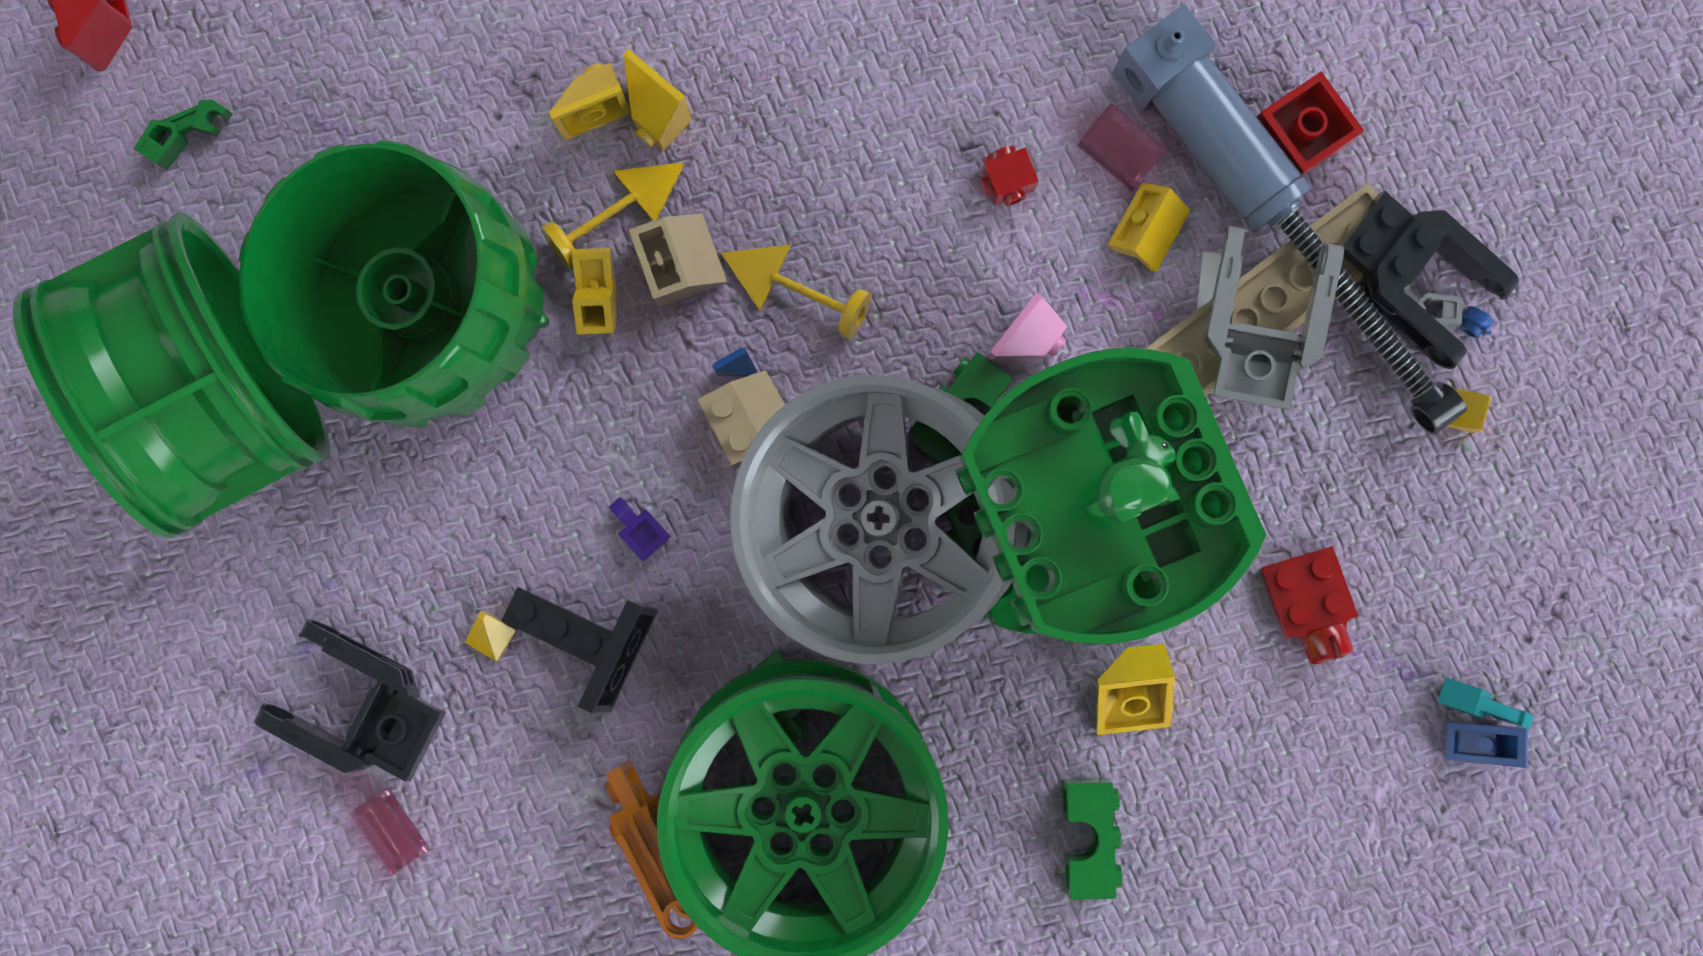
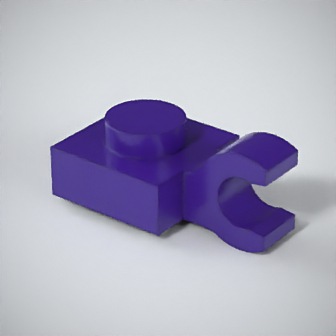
[609,497,672,562]

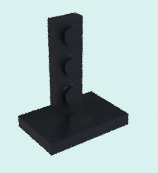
[501,587,658,713]

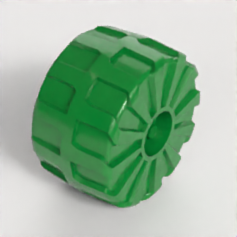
[238,140,544,427]

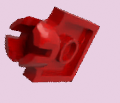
[1259,546,1359,664]

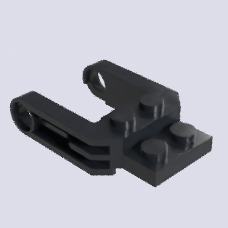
[1339,191,1519,369]
[254,619,446,782]

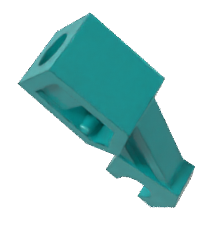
[1438,677,1534,731]

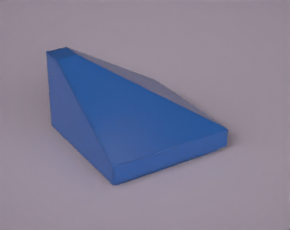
[712,347,758,377]

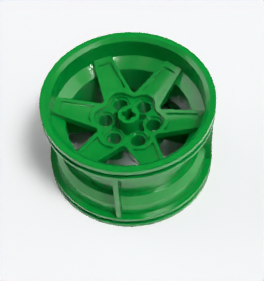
[13,212,330,538]
[657,659,949,956]

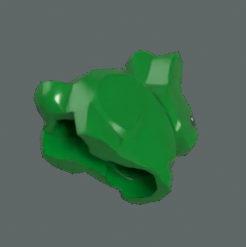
[1084,411,1180,528]

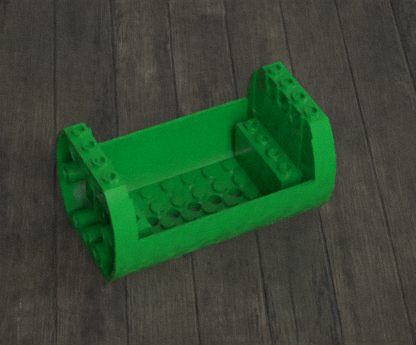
[940,348,1266,644]

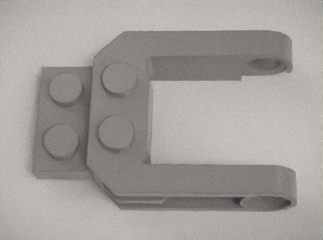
[1204,226,1344,410]

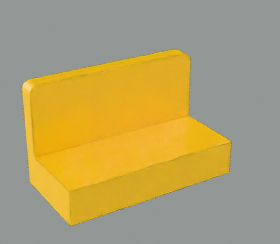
[1107,182,1190,272]

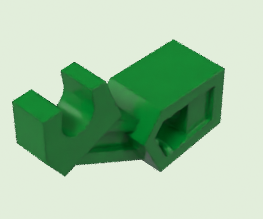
[133,100,233,170]

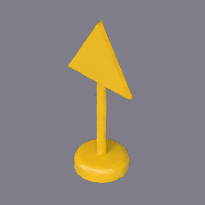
[540,163,684,270]
[721,244,872,340]

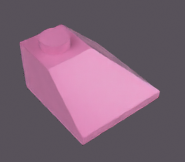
[986,292,1067,367]

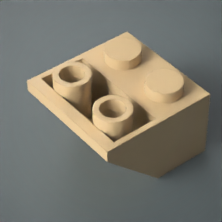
[629,214,727,307]

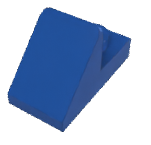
[1446,722,1528,768]

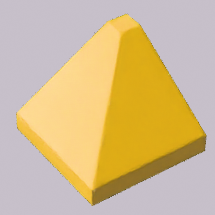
[465,611,517,662]

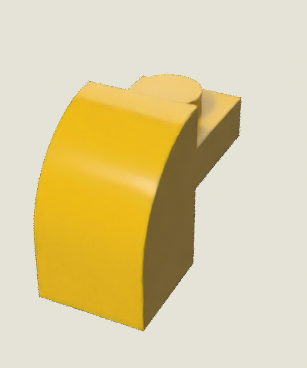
[572,247,618,335]

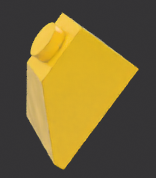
[623,48,692,151]
[549,63,631,141]
[1096,643,1175,735]

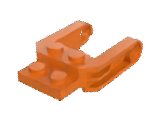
[605,759,698,939]

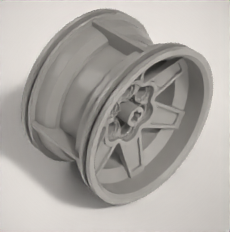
[730,375,1029,664]

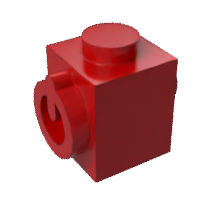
[978,145,1039,206]

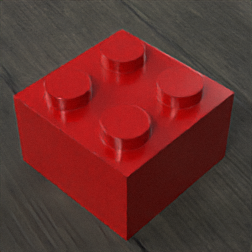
[1257,71,1364,177]

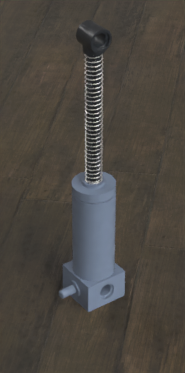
[1112,4,1467,435]

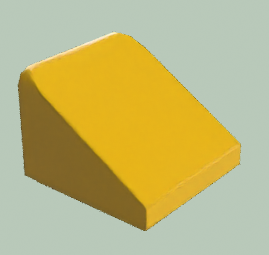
[1448,389,1491,434]

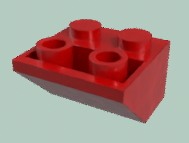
[47,0,132,72]

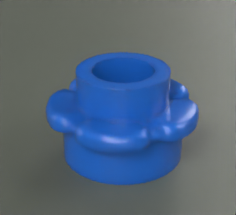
[1458,306,1494,339]

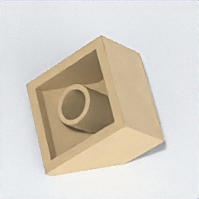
[697,370,784,469]

